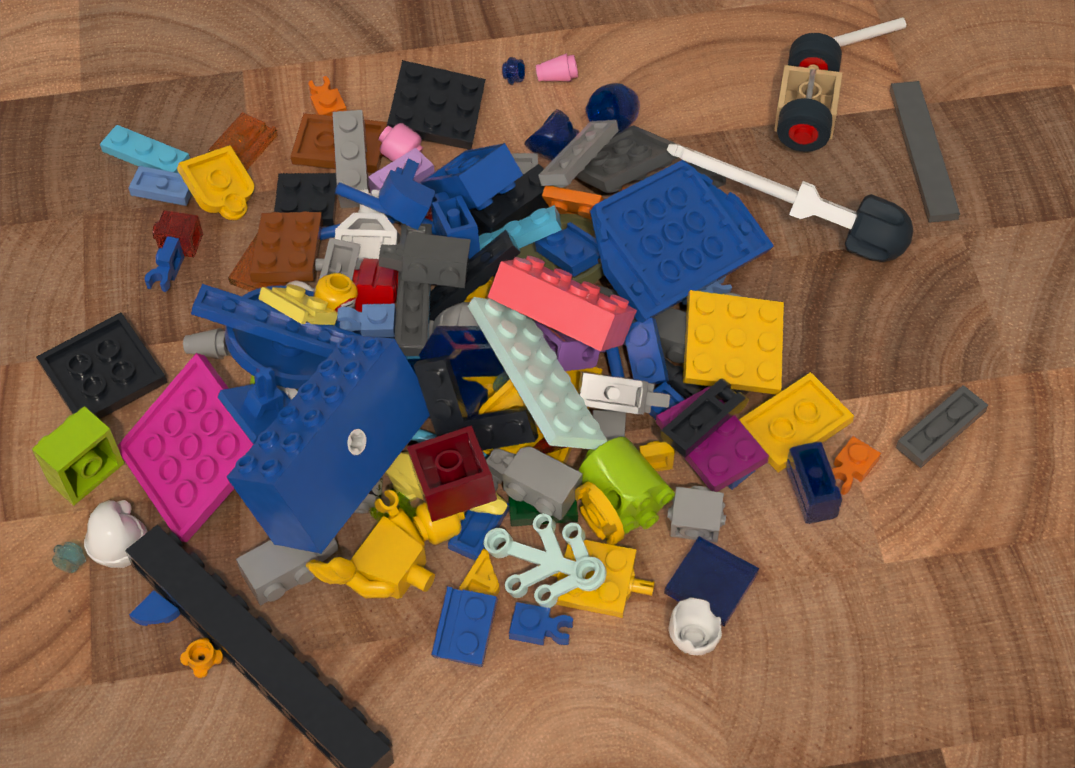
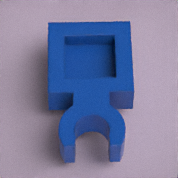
[509,602,573,646]

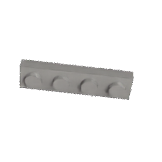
[539,120,619,188]

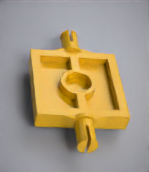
[538,537,655,618]

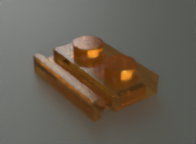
[208,112,278,171]

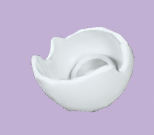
[668,597,722,655]

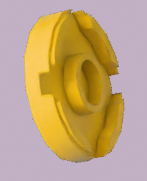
[575,481,625,545]

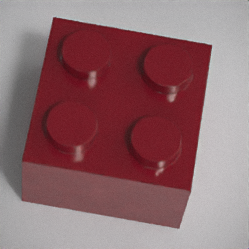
[407,425,497,522]

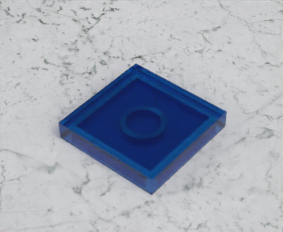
[664,536,759,627]

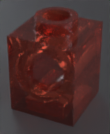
[152,210,203,258]

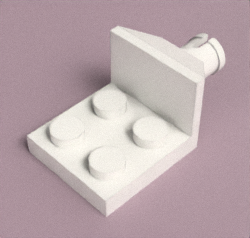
[335,189,400,259]

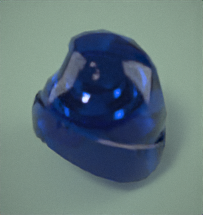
[585,83,640,134]
[524,109,580,160]

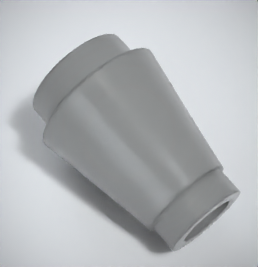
[183,328,231,359]

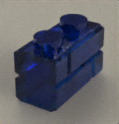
[786,442,842,524]

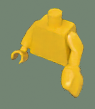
[306,490,435,599]

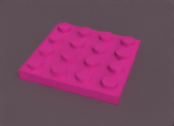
[117,353,254,542]

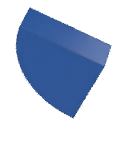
[129,590,181,626]

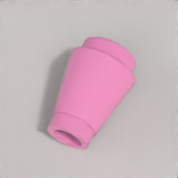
[536,53,578,82]

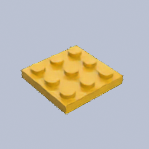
[683,290,784,395]

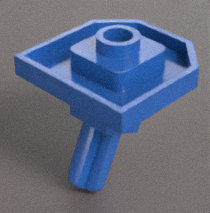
[218,365,291,444]

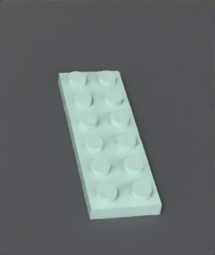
[468,297,608,450]

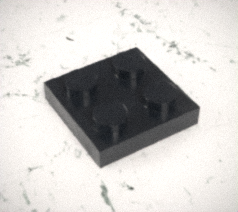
[274,173,337,227]

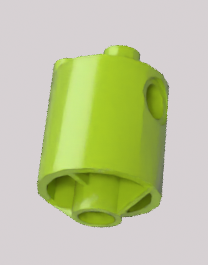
[579,437,675,535]

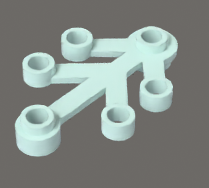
[484,513,607,608]

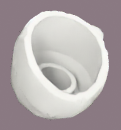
[84,500,148,568]

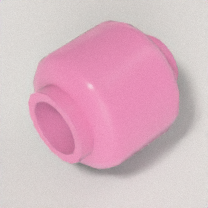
[378,123,424,162]

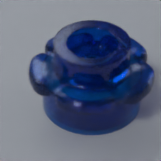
[502,57,525,85]

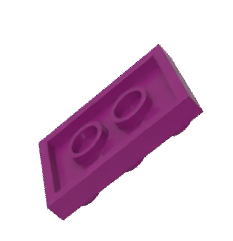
[656,386,769,492]

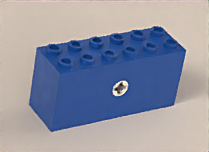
[227,335,430,554]

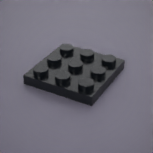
[387,60,486,150]
[36,312,168,419]

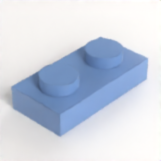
[129,166,192,206]

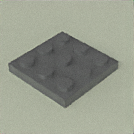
[576,125,679,193]

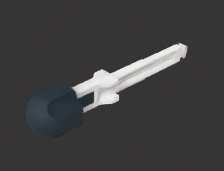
[667,144,914,262]

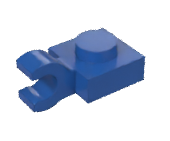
[145,236,184,292]

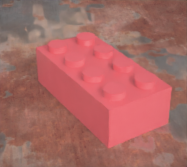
[488,256,637,351]

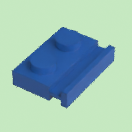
[535,222,600,277]
[431,587,498,667]

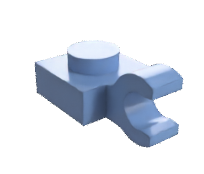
[337,304,396,338]

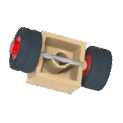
[774,33,842,152]

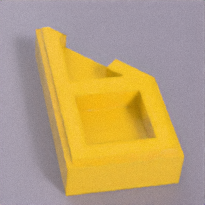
[458,549,500,596]

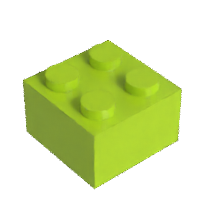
[32,406,125,506]

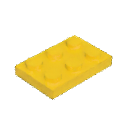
[739,372,854,473]

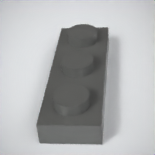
[896,385,988,468]

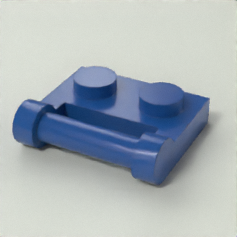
[606,317,669,385]

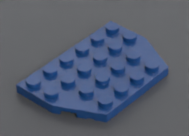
[590,160,774,323]

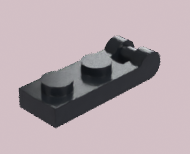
[660,378,749,457]

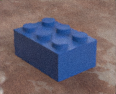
[420,143,523,210]

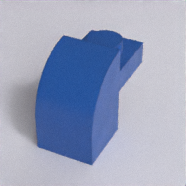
[378,158,435,230]

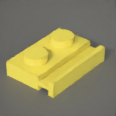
[258,284,338,325]

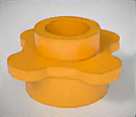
[180,638,223,678]

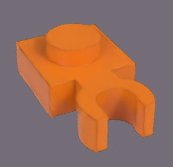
[308,76,347,116]
[826,436,881,495]

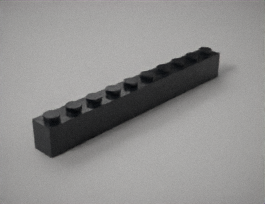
[125,524,394,768]

